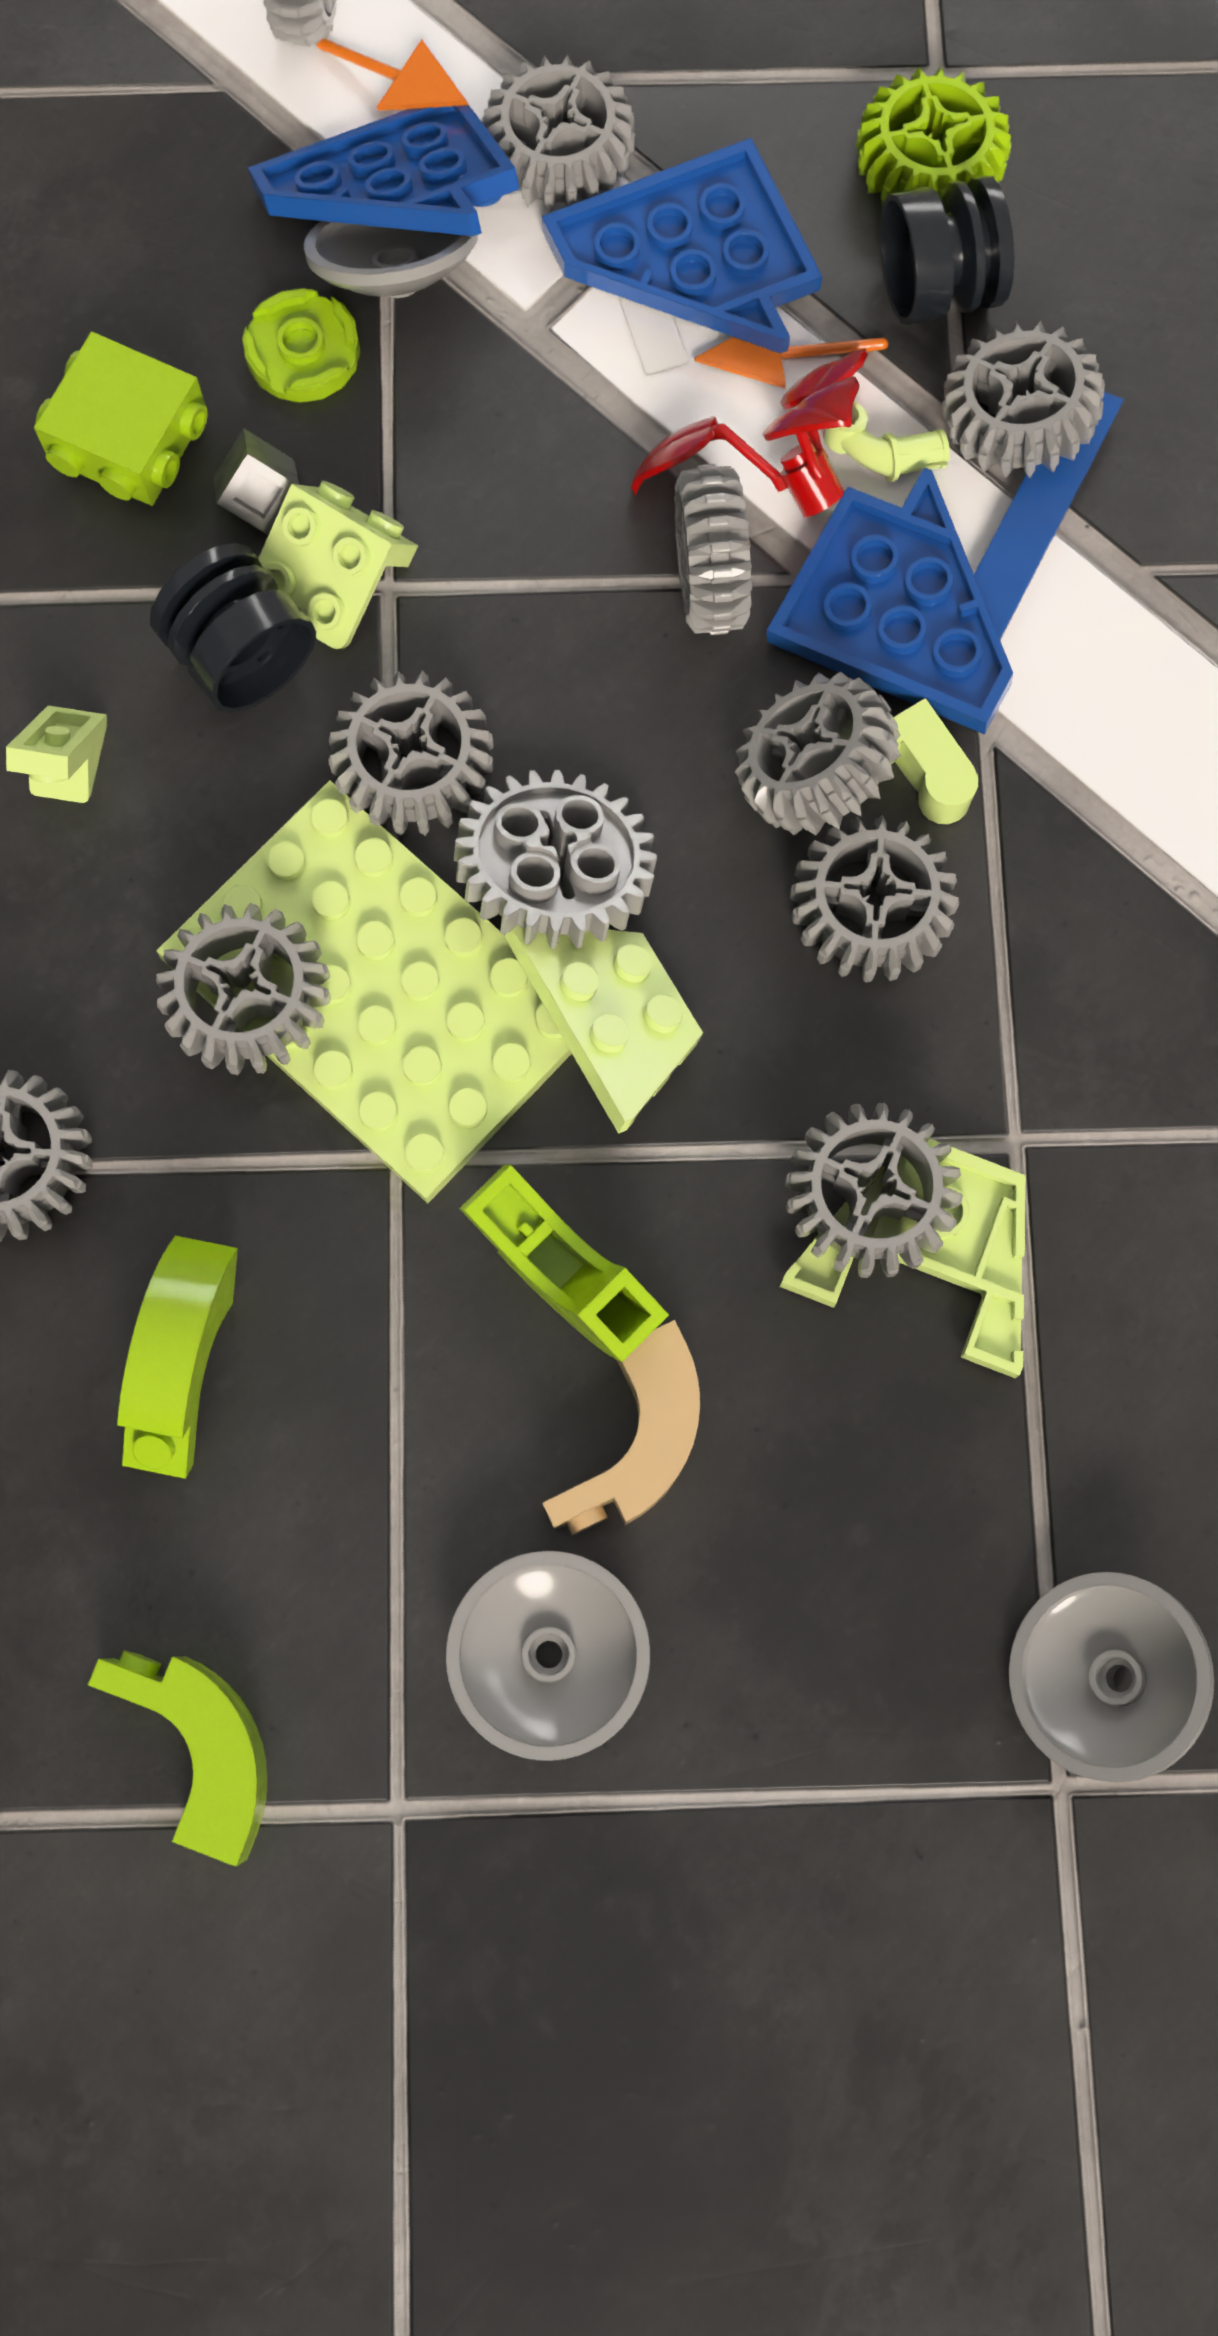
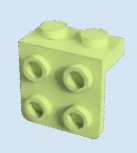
[258,481,418,649]

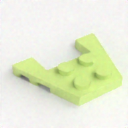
[780,1139,1026,1378]

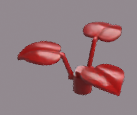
[631,348,869,517]

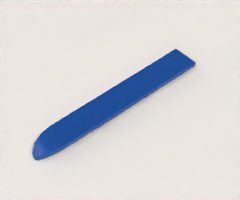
[974,391,1124,641]

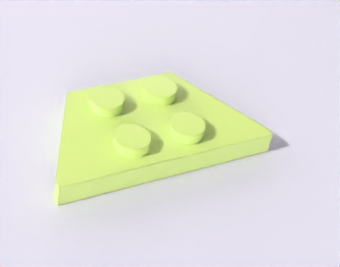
[504,926,703,1134]

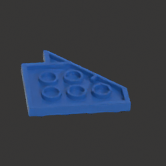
[248,104,520,236]
[542,138,822,353]
[766,468,1013,735]

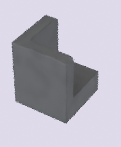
[213,428,299,535]

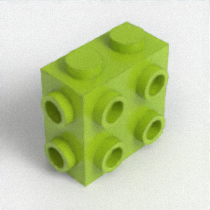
[34,331,208,506]

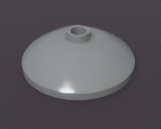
[304,221,479,298]
[446,1551,650,1761]
[1009,1572,1214,1782]

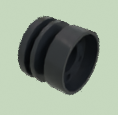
[880,175,1015,325]
[150,543,317,713]

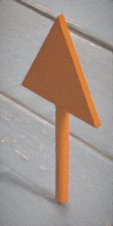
[316,39,468,111]
[694,337,888,389]

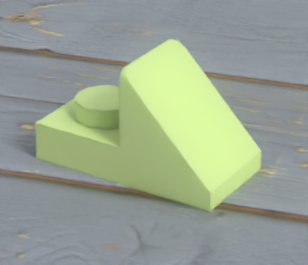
[6,705,107,803]

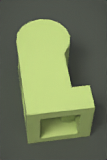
[890,698,978,824]

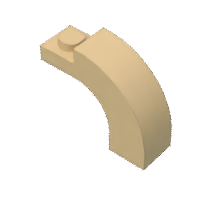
[542,1320,700,1535]

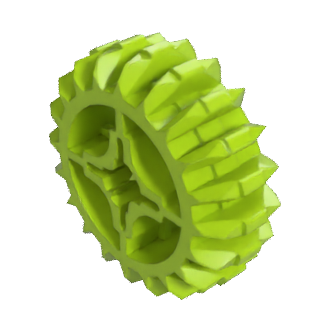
[856,66,1011,205]

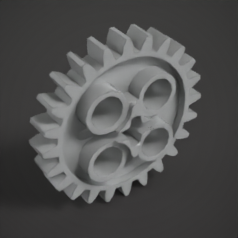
[454,770,657,949]

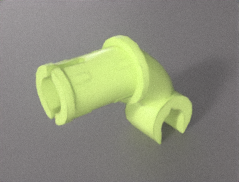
[824,402,950,482]

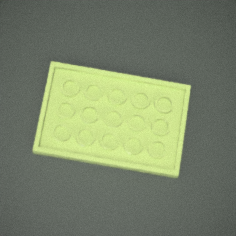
[156,780,572,1203]

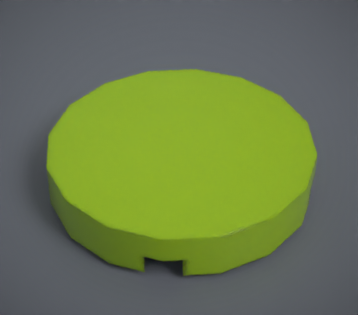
[242,288,360,403]

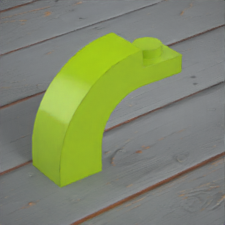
[459,1164,669,1362]
[117,1235,238,1479]
[88,1650,268,1867]

